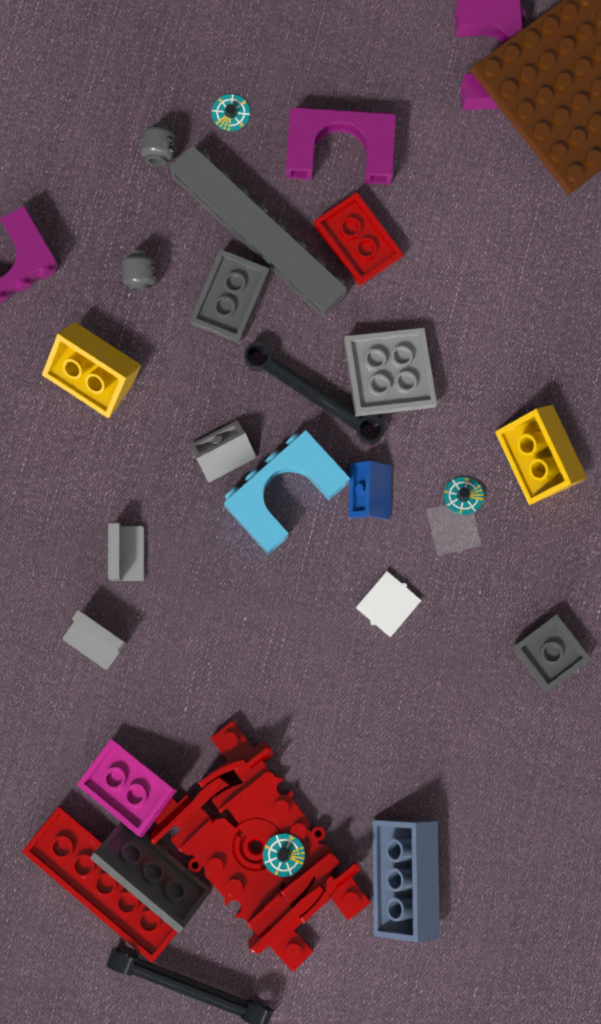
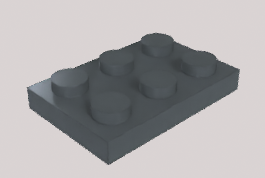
[189,249,270,343]

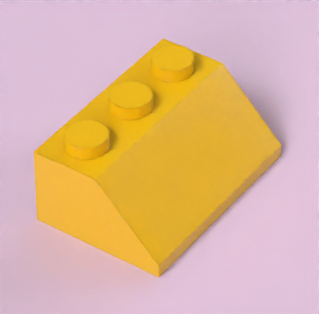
[42,321,141,418]
[495,405,588,505]

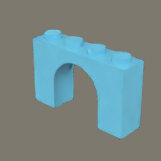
[224,430,350,555]

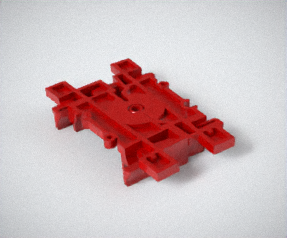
[150,721,371,972]

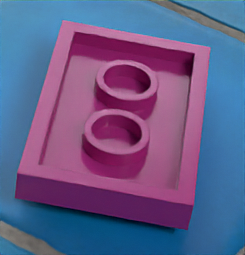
[76,739,177,837]

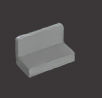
[189,421,256,482]
[108,523,144,582]
[63,610,127,670]

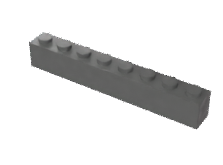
[170,145,347,318]

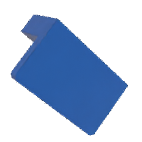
[348,461,392,519]

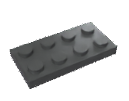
[90,822,212,933]

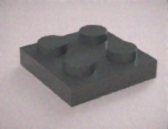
[512,614,591,692]

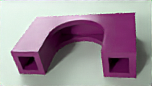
[454,0,525,110]
[286,106,396,185]
[0,206,59,304]

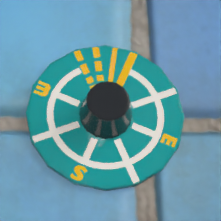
[211,94,250,131]
[444,477,484,515]
[263,833,305,877]

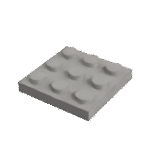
[344,328,437,417]

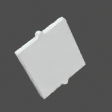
[356,572,422,637]

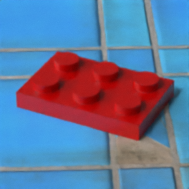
[313,192,404,287]

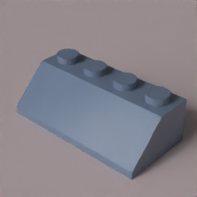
[372,820,440,942]

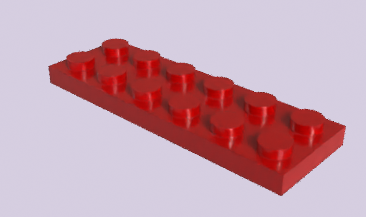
[21,806,178,964]

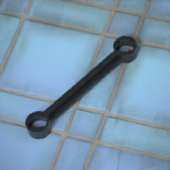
[244,342,384,445]
[106,947,274,1024]

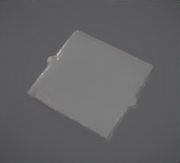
[426,503,482,556]

